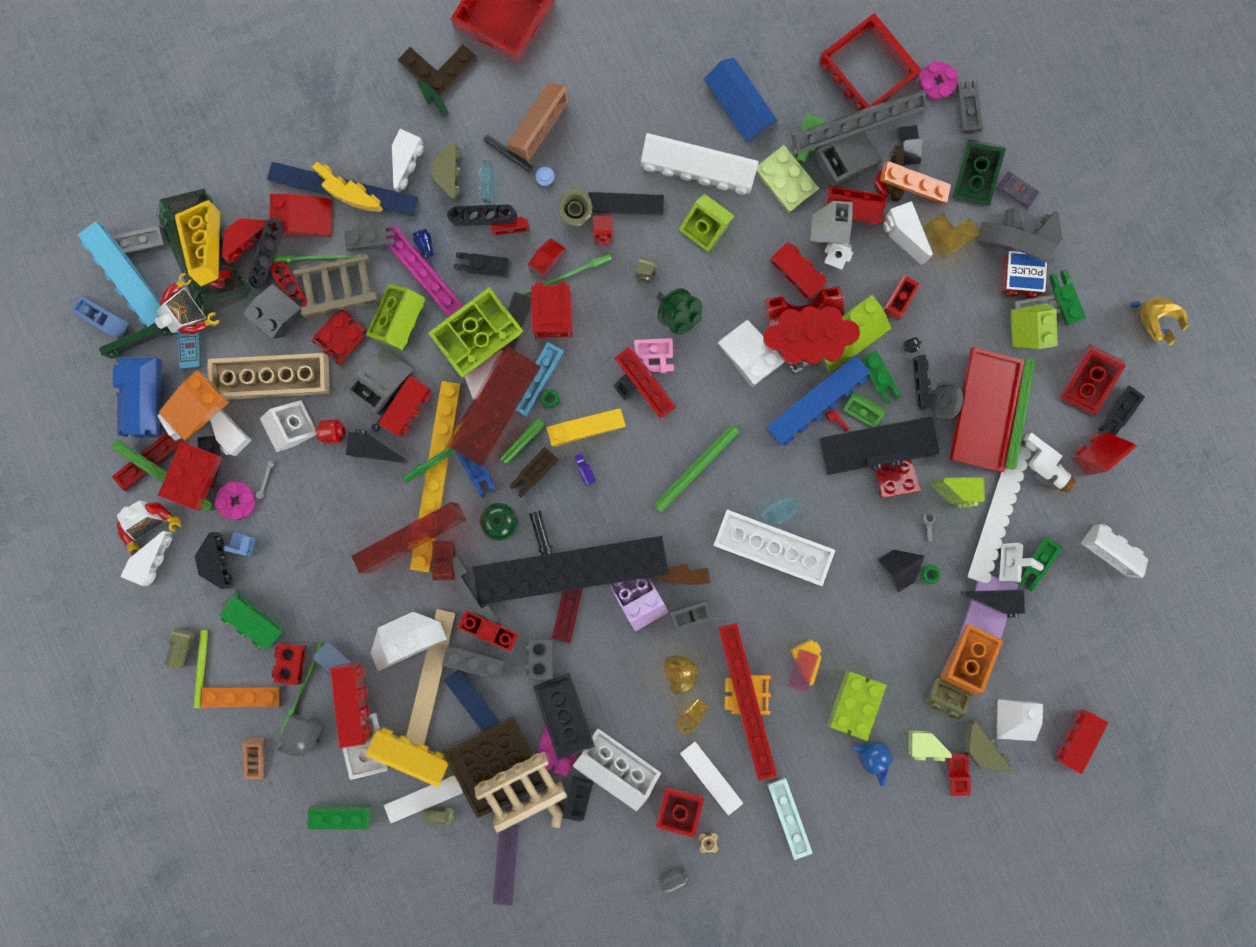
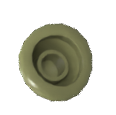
[558,188,593,226]

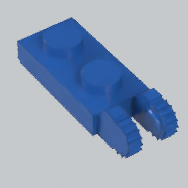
[456,442,496,498]

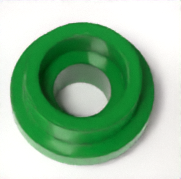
[541,389,560,408]
[920,565,940,584]

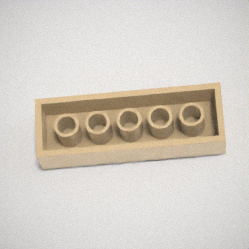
[208,353,330,400]

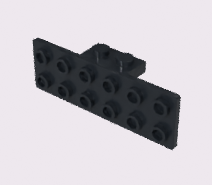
[820,417,940,475]

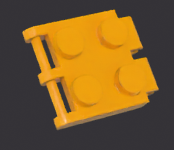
[724,675,771,715]

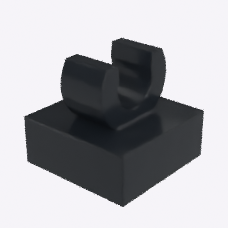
[613,374,637,400]

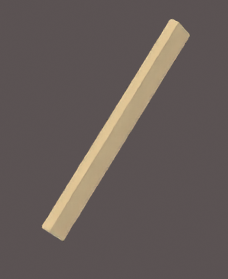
[406,609,456,745]

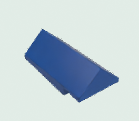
[704,58,777,142]

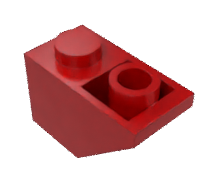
[593,216,613,246]

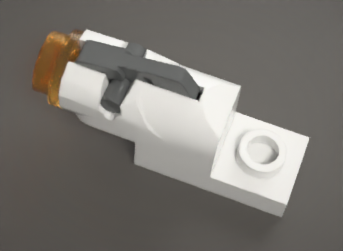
[1021,433,1076,493]

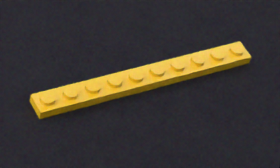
[410,381,461,572]

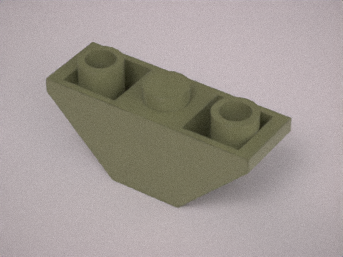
[432,141,461,202]
[964,720,1012,772]

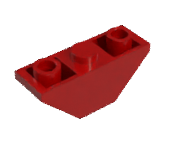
[222,218,269,264]
[457,610,519,652]

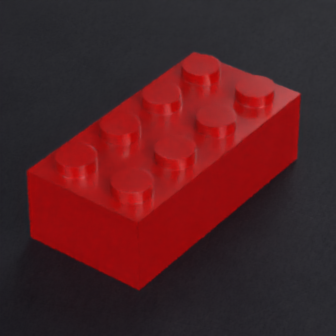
[330,662,373,748]

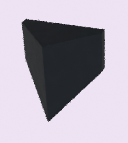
[877,550,925,592]

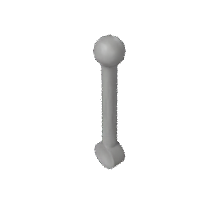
[256,460,274,499]

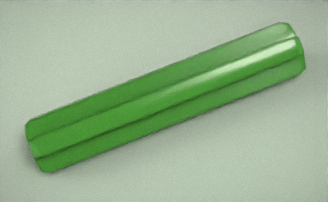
[499,418,545,464]

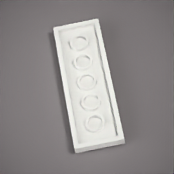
[713,510,835,586]

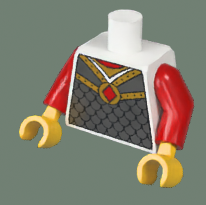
[155,273,220,335]
[116,501,181,557]

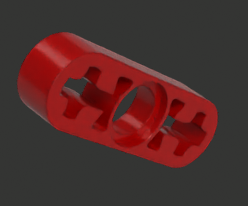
[271,262,307,313]

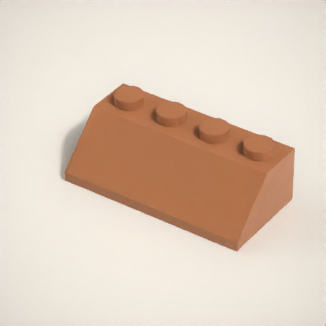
[507,83,569,162]

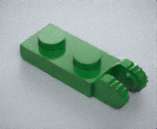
[1049,269,1086,326]
[860,350,901,405]
[1017,537,1062,591]

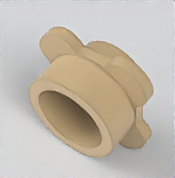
[699,833,719,853]

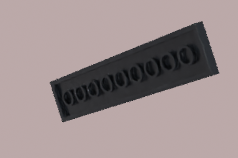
[473,535,669,605]

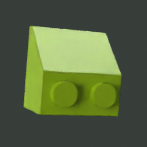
[678,194,735,252]
[1010,303,1058,349]

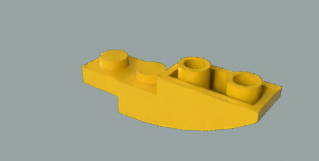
[312,162,383,212]

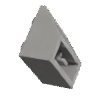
[810,201,853,244]

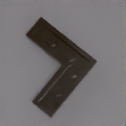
[398,44,477,98]

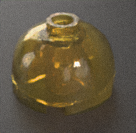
[664,655,699,695]

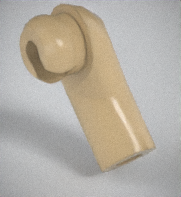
[545,802,563,828]

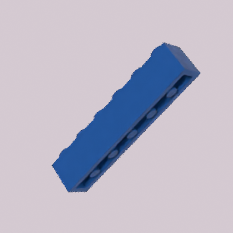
[765,355,871,446]

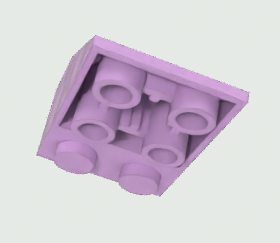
[609,577,669,632]

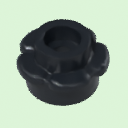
[903,337,922,353]

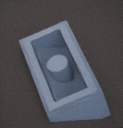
[312,641,351,676]

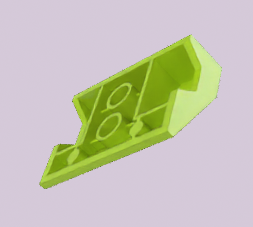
[428,287,524,378]

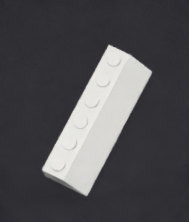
[641,133,759,195]

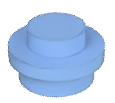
[536,167,555,186]

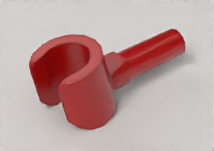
[825,410,850,432]

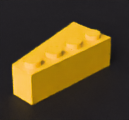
[175,200,220,286]

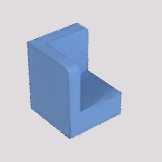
[224,532,256,556]

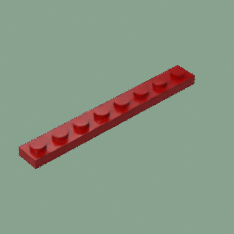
[718,622,777,781]

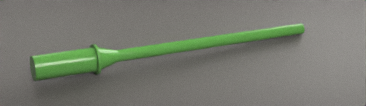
[524,253,612,295]
[267,254,355,264]
[280,642,323,733]

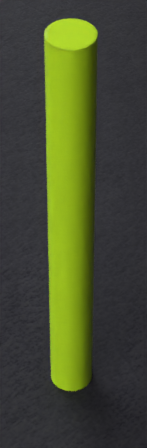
[193,630,208,708]

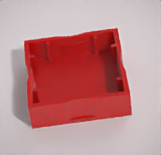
[451,0,555,63]

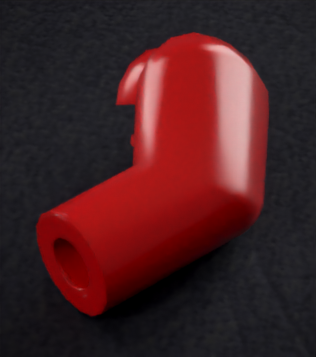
[874,170,891,198]

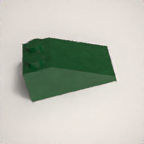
[952,138,1006,205]

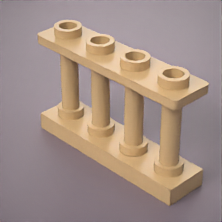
[475,752,567,833]

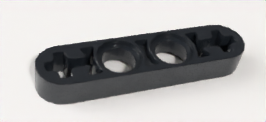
[447,204,517,226]
[248,217,285,288]

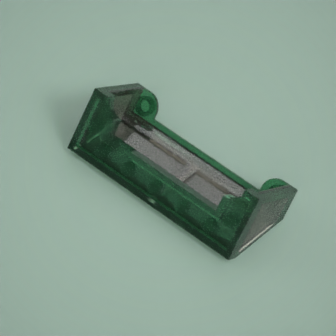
[156,188,251,316]

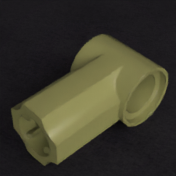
[165,627,195,669]

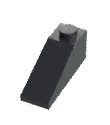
[346,429,407,463]
[961,590,1025,618]

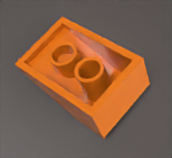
[158,370,230,441]
[940,624,1003,696]

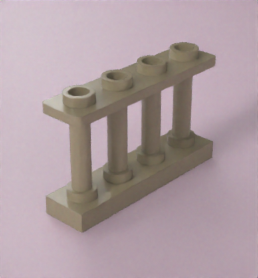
[293,254,380,319]

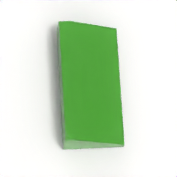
[842,391,886,428]

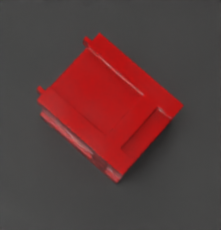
[531,282,573,338]

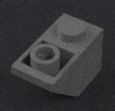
[1032,210,1062,248]

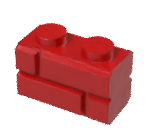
[883,275,921,321]

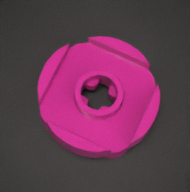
[919,61,958,101]
[215,482,256,520]

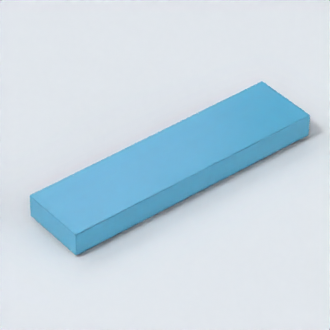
[510,341,564,417]

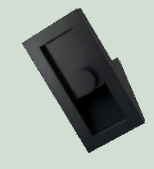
[897,125,923,166]

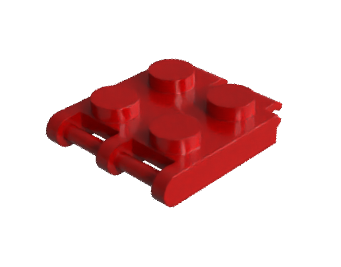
[311,310,366,366]

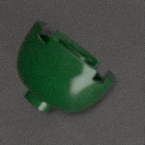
[480,503,518,541]

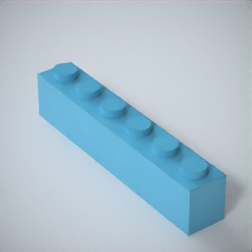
[78,221,161,327]

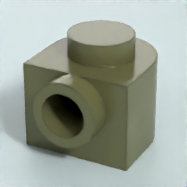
[636,257,658,283]

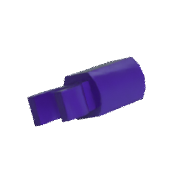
[574,452,596,486]

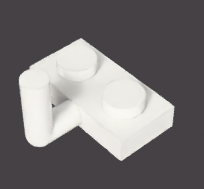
[999,543,1044,583]

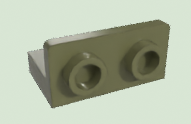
[924,678,972,720]

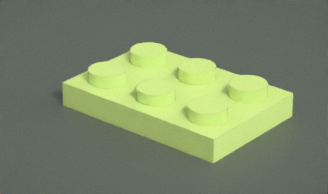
[756,145,819,213]

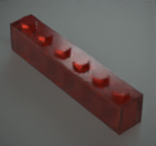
[351,502,467,574]

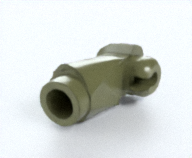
[422,807,455,827]

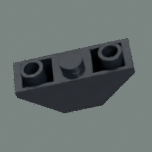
[194,532,232,589]

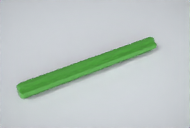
[1005,358,1035,470]
[654,425,739,512]
[111,440,213,511]

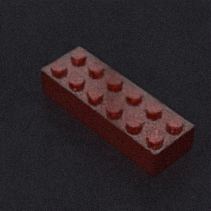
[446,346,541,466]

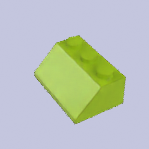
[366,284,426,350]
[930,477,985,508]

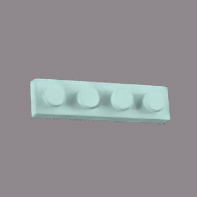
[767,778,813,860]

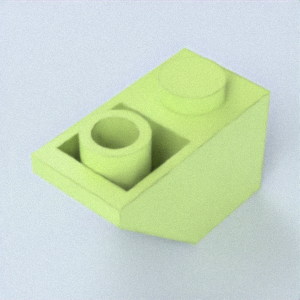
[908,730,952,761]

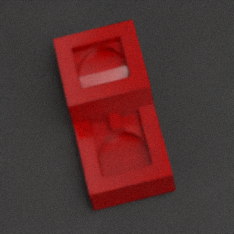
[947,753,971,796]

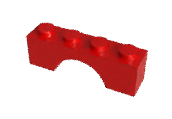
[764,286,844,327]

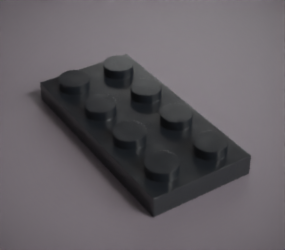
[533,673,596,761]

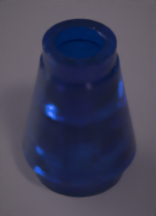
[413,229,434,259]

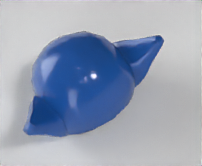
[853,742,893,787]

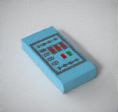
[177,332,201,369]

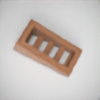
[242,737,265,780]

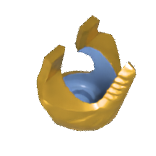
[1140,296,1190,345]

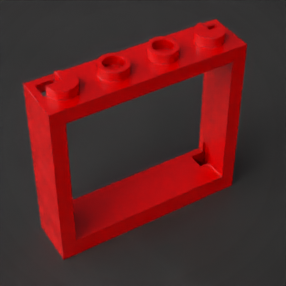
[819,13,922,111]

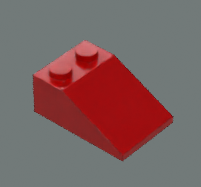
[269,194,332,237]
[1060,344,1126,415]
[1072,432,1137,476]

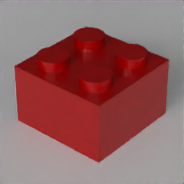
[656,785,704,838]

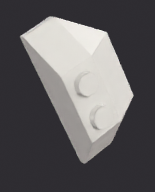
[371,612,448,671]

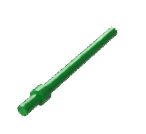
[402,415,503,483]

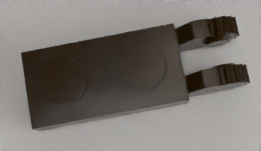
[889,145,905,202]
[509,447,559,498]

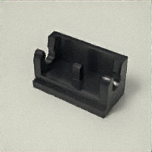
[562,776,593,822]

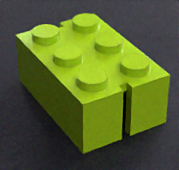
[827,670,887,741]

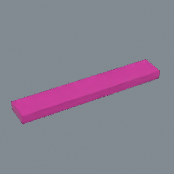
[387,225,464,317]

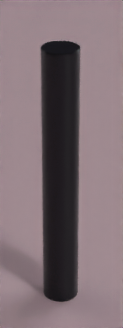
[483,135,533,173]

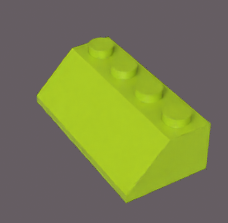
[821,295,892,373]

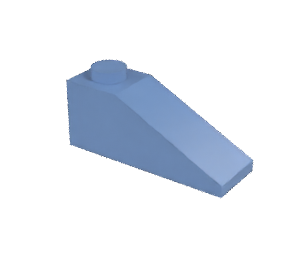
[71,295,130,339]

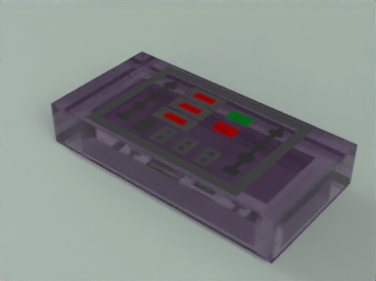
[996,171,1039,209]

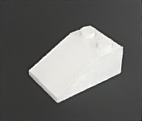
[882,201,933,265]
[717,320,784,387]

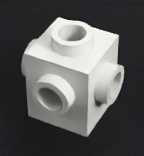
[824,242,853,270]

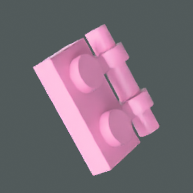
[634,338,674,374]

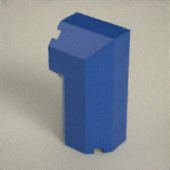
[113,357,162,438]

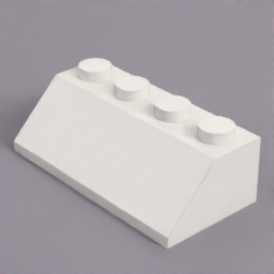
[573,729,661,811]

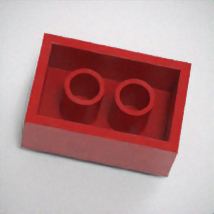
[158,441,223,511]

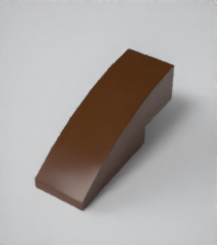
[655,564,711,585]

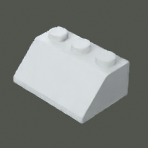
[1081,524,1148,578]

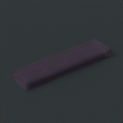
[493,825,519,906]

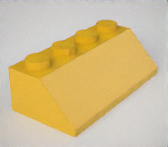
[365,727,448,788]

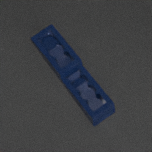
[444,670,501,731]

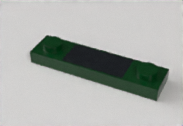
[99,324,173,359]

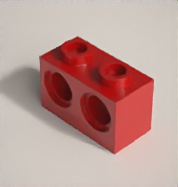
[272,643,307,686]

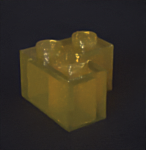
[923,213,981,259]

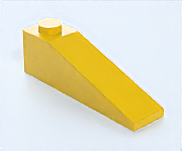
[546,408,626,448]

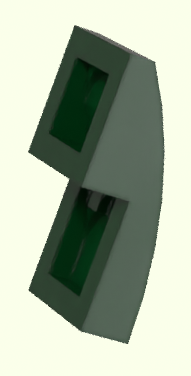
[416,80,449,118]

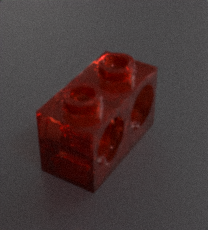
[432,541,455,580]

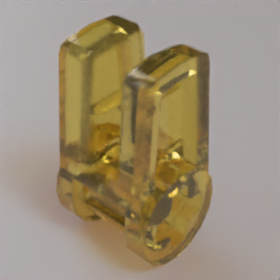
[677,699,708,735]

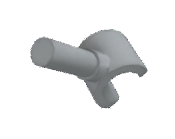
[922,514,936,541]

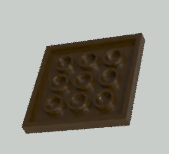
[442,715,546,818]

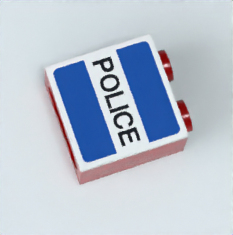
[1001,251,1047,298]

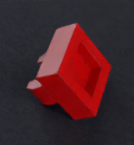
[210,270,231,288]

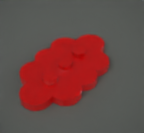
[763,306,860,365]

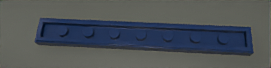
[267,162,419,216]

